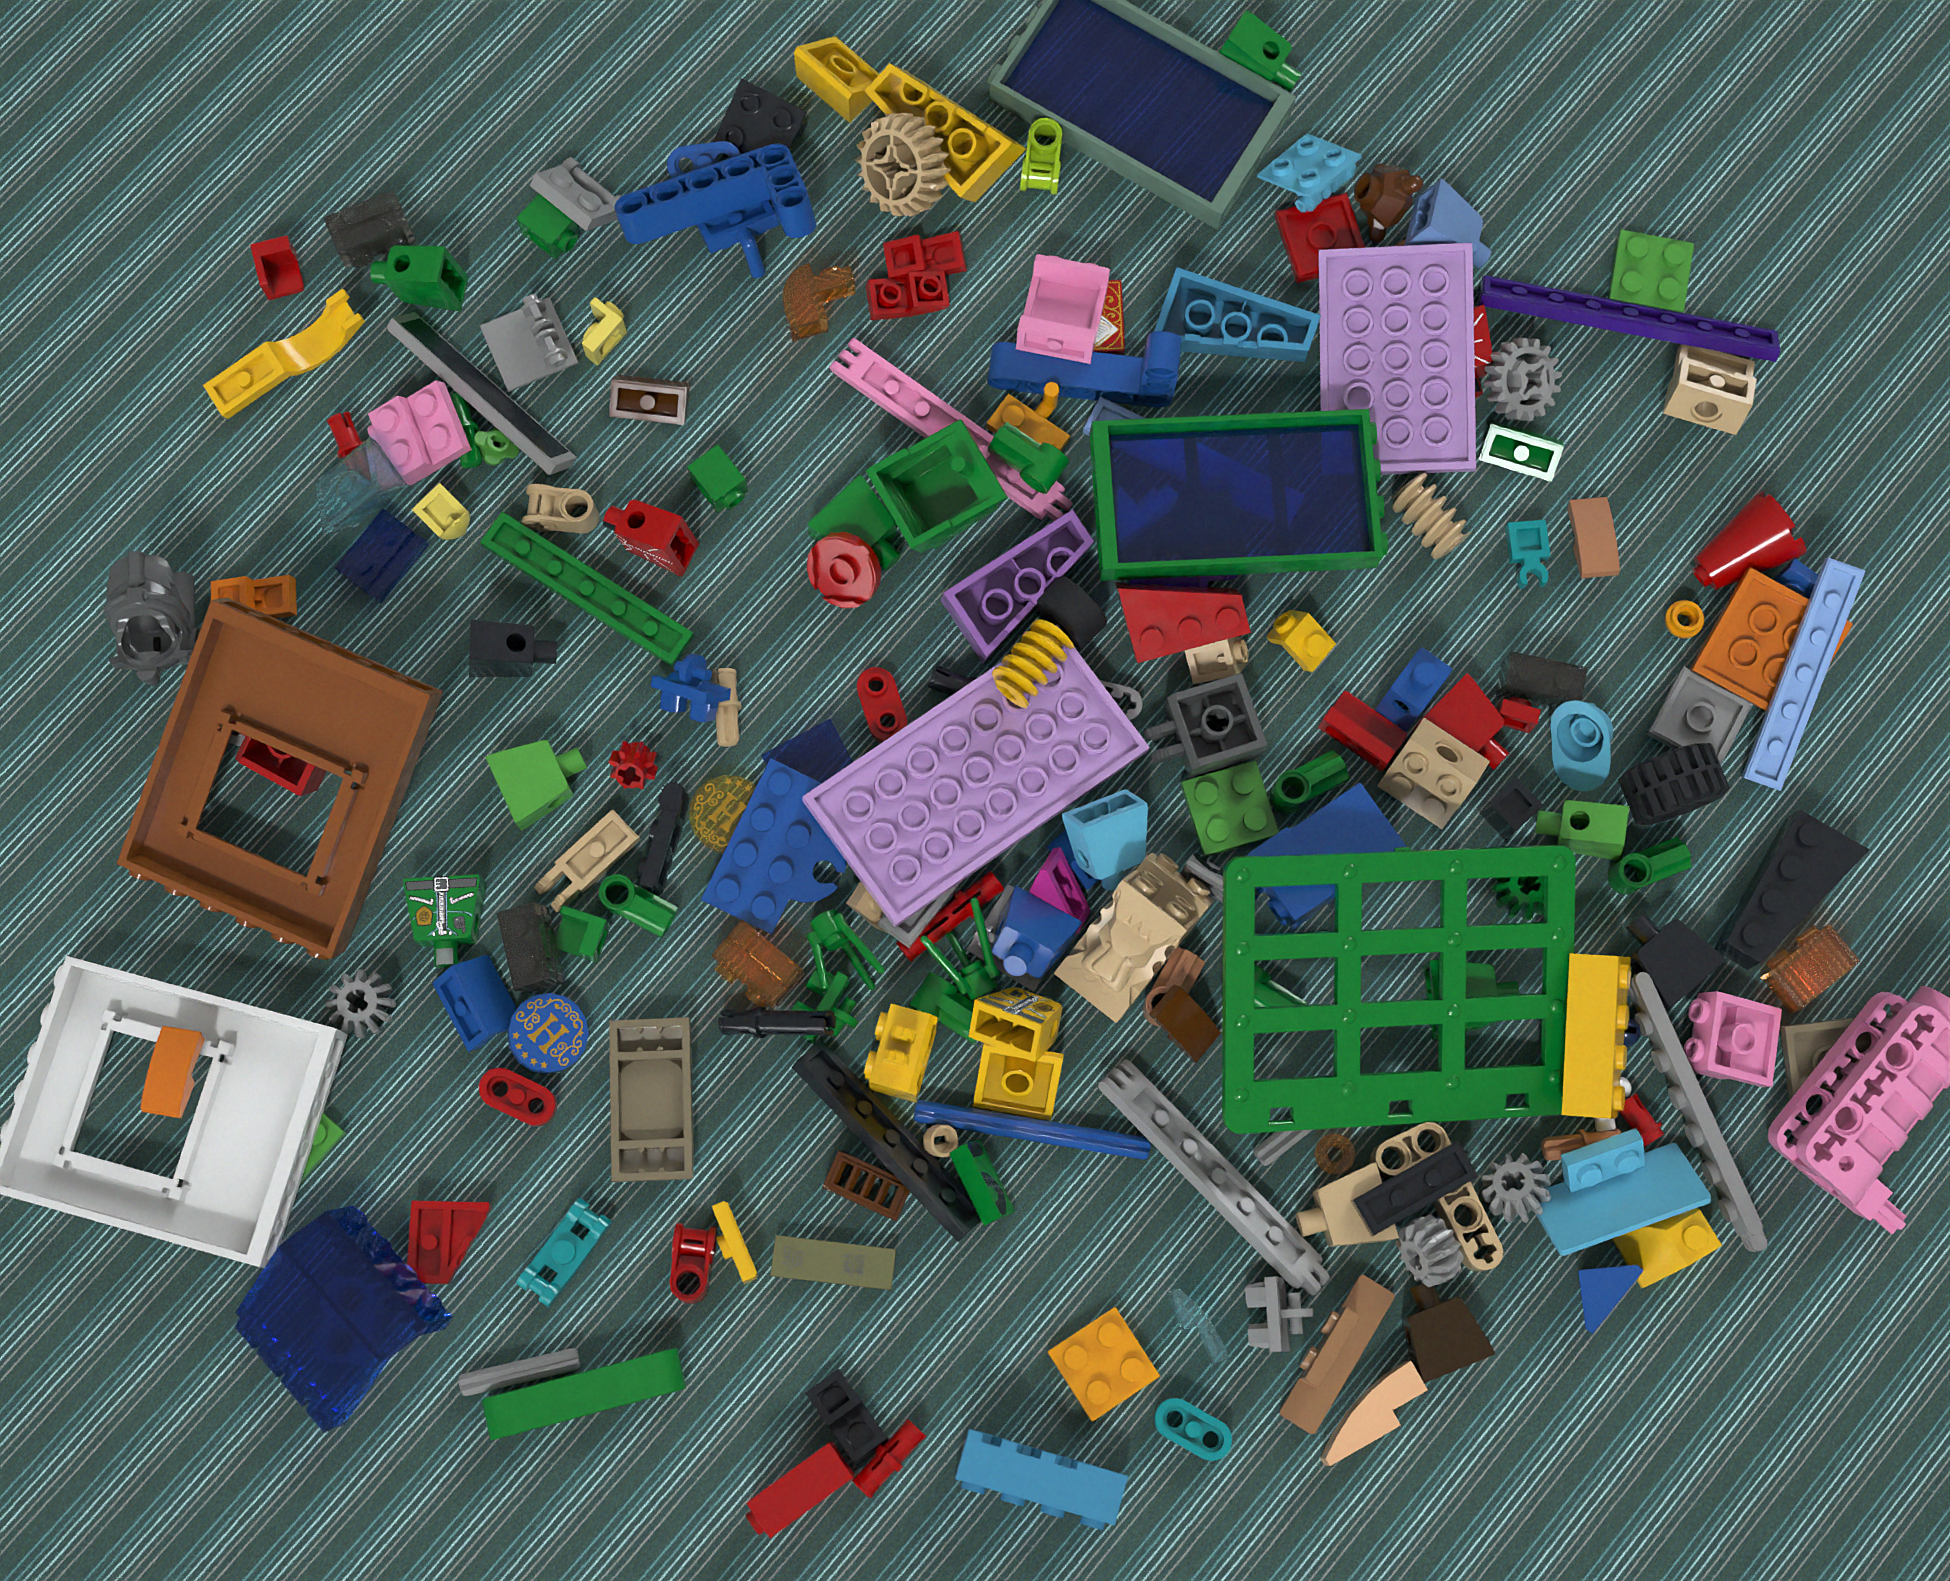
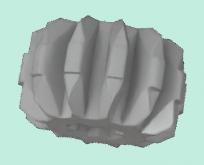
[325,969,396,1038]
[1482,1153,1551,1224]
[1396,1214,1464,1287]

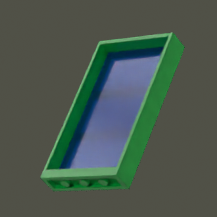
[1089,409,1388,581]

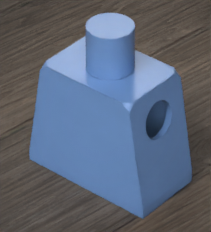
[1405,178,1491,268]

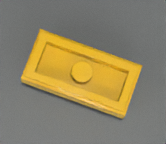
[712,1201,758,1284]

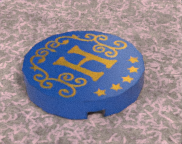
[508,993,589,1073]

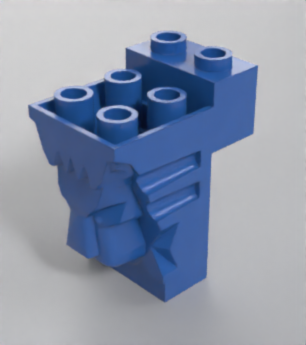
[1247,782,1407,931]

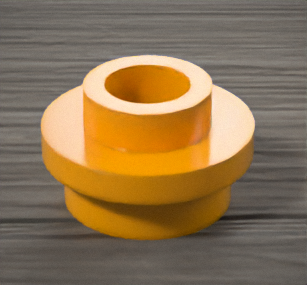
[1665,600,1704,639]

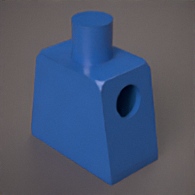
[1375,647,1453,733]
[991,886,1082,978]

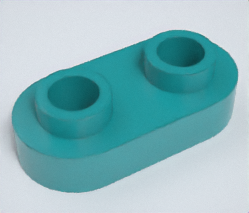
[1154,1398,1232,1461]

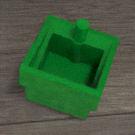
[865,419,1008,553]

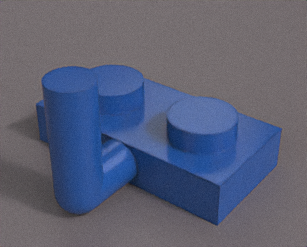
[696,200,779,278]

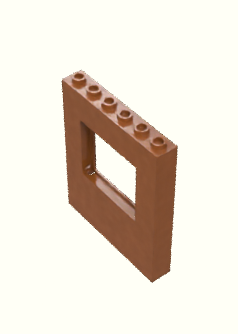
[116,598,443,960]

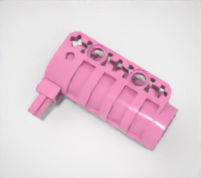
[1768,986,1950,1234]

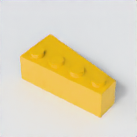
[864,63,1027,202]
[1562,953,1631,1119]

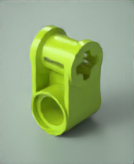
[1020,118,1062,195]

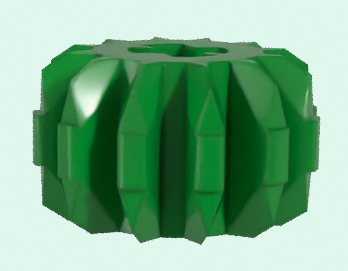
[1491,876,1544,921]

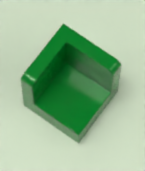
[553,905,611,963]

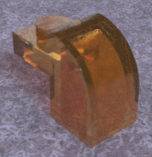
[782,263,855,342]

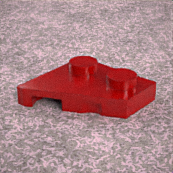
[406,1201,492,1284]

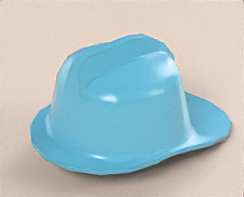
[1550,700,1613,792]

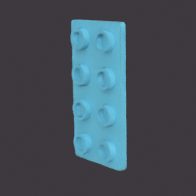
[1536,1128,1711,1256]

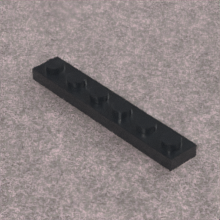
[791,1040,981,1242]

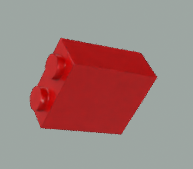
[745,1441,855,1538]

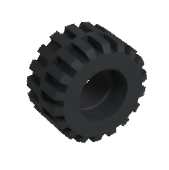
[1618,743,1730,825]

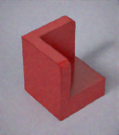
[250,235,305,300]

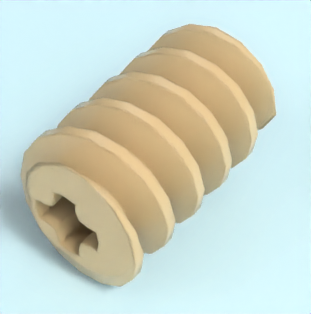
[1392,473,1472,559]

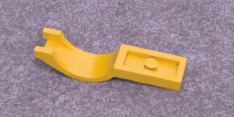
[203,288,365,419]

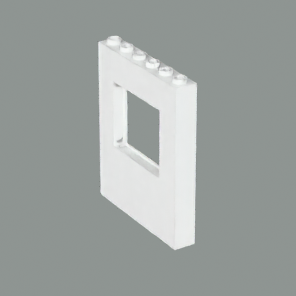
[0,956,348,1270]

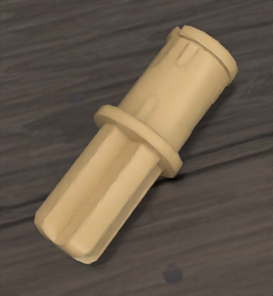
[712,668,742,747]

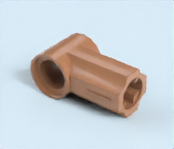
[1143,947,1205,1027]

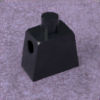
[469,620,557,677]
[1626,913,1726,1010]

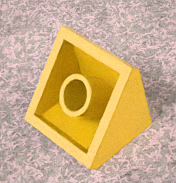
[794,36,879,123]
[972,1042,1064,1121]

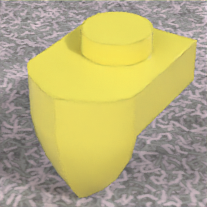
[412,483,470,540]

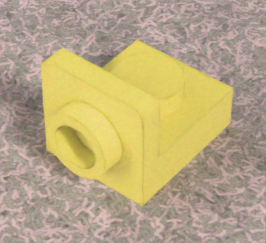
[582,297,627,366]

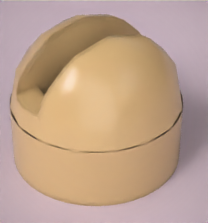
[923,1124,958,1157]

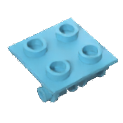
[1257,133,1362,213]

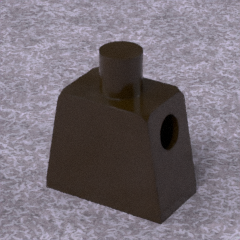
[1402,1283,1495,1383]

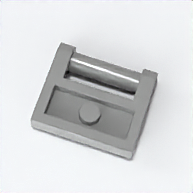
[530,157,621,231]

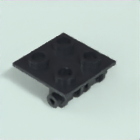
[713,78,807,156]

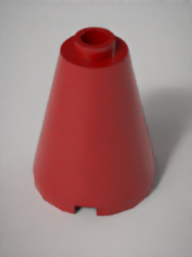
[1692,490,1807,590]

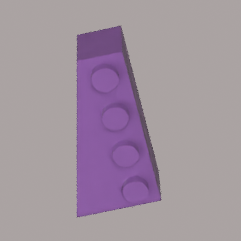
[941,509,1094,664]

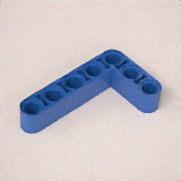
[614,144,817,244]
[987,331,1182,408]

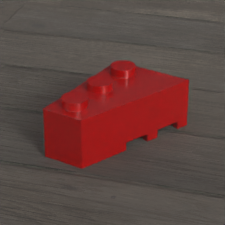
[1115,582,1251,663]

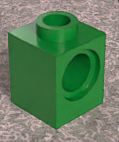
[516,194,580,260]
[687,444,748,513]

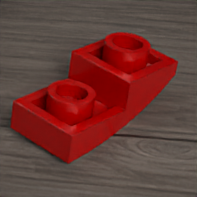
[865,270,950,320]

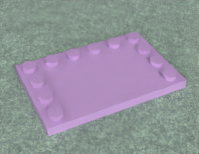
[1319,243,1476,477]

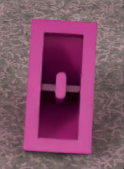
[1029,847,1091,934]

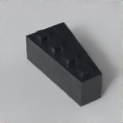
[1714,810,1869,970]

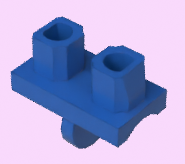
[651,653,731,722]

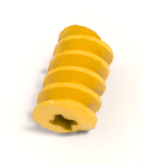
[992,619,1074,709]

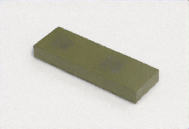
[770,1235,896,1290]

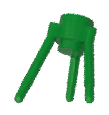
[921,898,1001,1000]
[806,909,885,990]

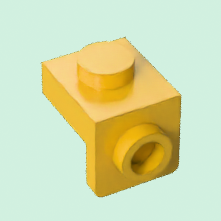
[1266,610,1336,672]

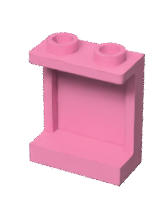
[1016,254,1110,364]

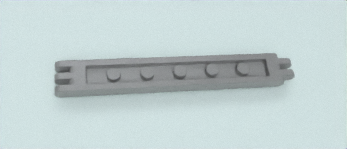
[1628,972,1767,1252]
[1098,1059,1330,1295]

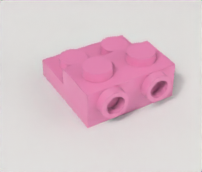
[368,380,471,485]
[1683,991,1782,1087]

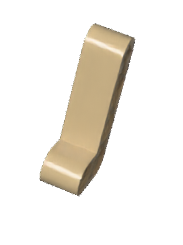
[1370,1122,1503,1272]

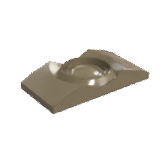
[609,1017,694,1182]

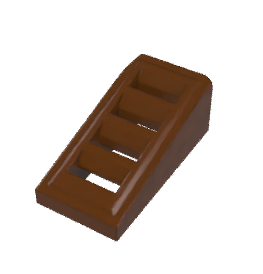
[822,1150,910,1222]

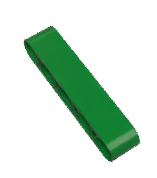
[481,1348,687,1441]

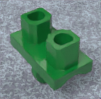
[792,969,859,1044]

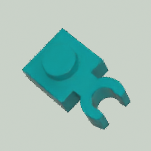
[1505,520,1551,589]

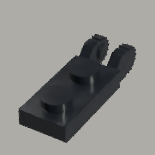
[637,781,690,896]

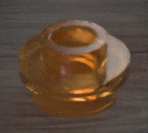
[1314,1134,1355,1174]

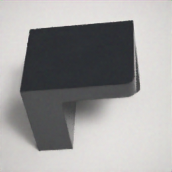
[1479,777,1544,840]

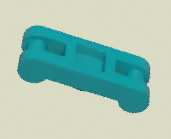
[516,1197,613,1308]

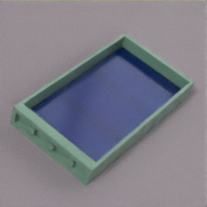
[987,0,1296,230]

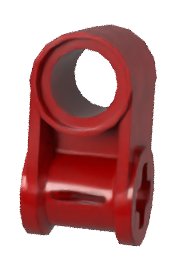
[669,1223,717,1304]

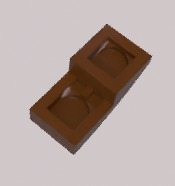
[1149,985,1221,1063]

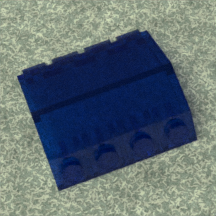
[235,1206,453,1433]

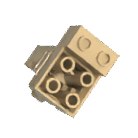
[1054,852,1214,1023]

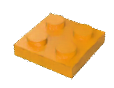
[1047,1307,1160,1422]

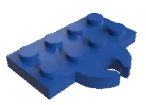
[701,758,846,934]

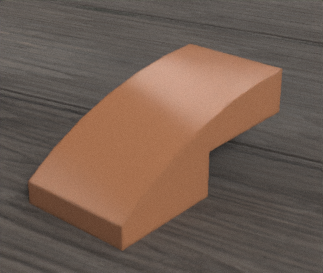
[1567,497,1620,578]

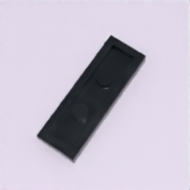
[1351,1141,1478,1237]

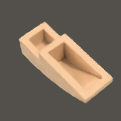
[1320,1361,1428,1466]

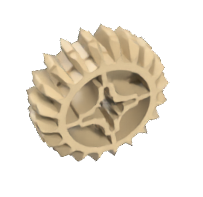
[855,112,951,216]

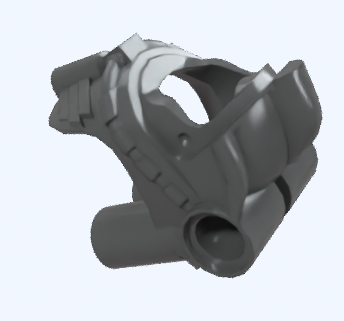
[104,551,200,686]

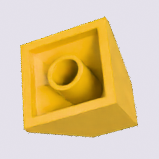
[1612,1208,1722,1288]

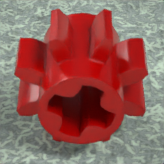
[608,741,658,790]

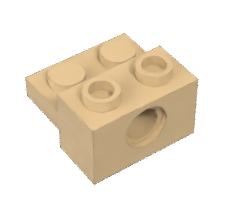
[1663,344,1757,435]
[1377,718,1490,829]

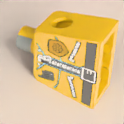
[968,987,1062,1062]

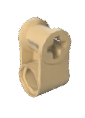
[522,484,599,534]

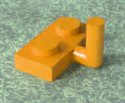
[986,382,1070,452]

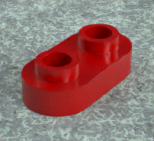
[857,667,907,743]
[479,1068,557,1126]

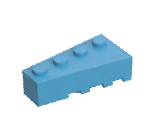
[1154,267,1321,362]
[955,1428,1128,1530]

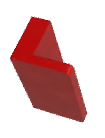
[1318,691,1407,772]

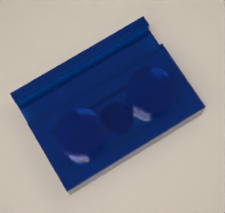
[334,509,429,604]
[761,719,853,783]

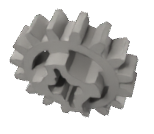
[1484,338,1562,421]

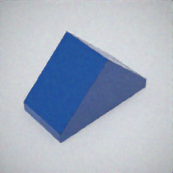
[1578,1265,1644,1334]

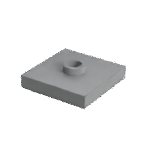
[1646,667,1753,765]

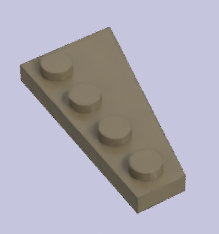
[1780,1013,1893,1101]

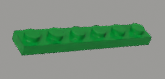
[480,512,695,668]

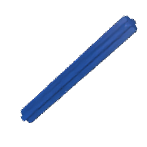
[914,1100,1151,1160]

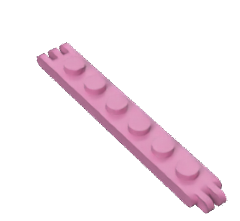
[829,338,1073,521]

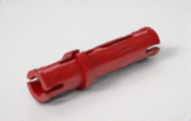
[896,871,1004,962]

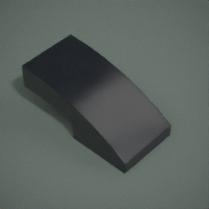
[805,1369,889,1465]

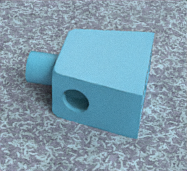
[1062,789,1148,890]

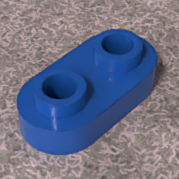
[667,141,741,178]

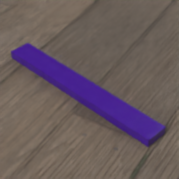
[1479,275,1780,362]

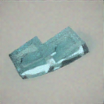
[1167,1288,1229,1364]

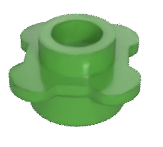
[474,427,519,466]

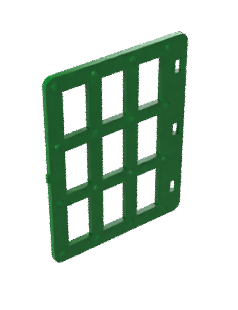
[1222,845,1576,1134]

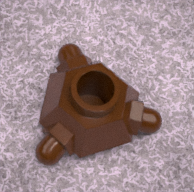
[1354,163,1423,243]

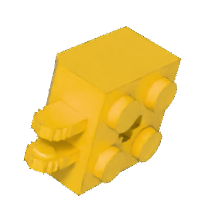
[864,1003,938,1103]

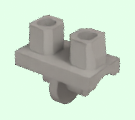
[1245,1277,1313,1352]

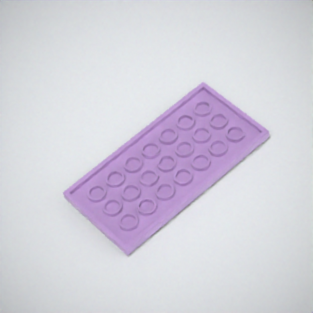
[802,624,1150,928]

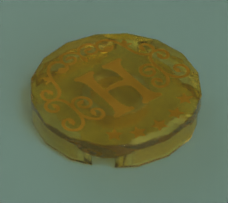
[689,775,756,853]

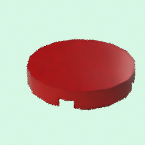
[806,532,882,608]

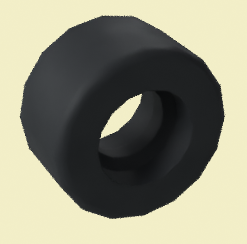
[1035,576,1107,649]

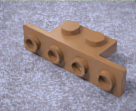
[1279,1275,1395,1434]

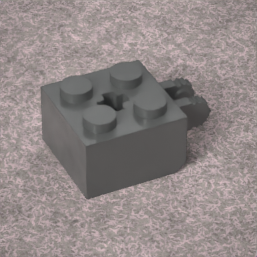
[1143,673,1267,779]

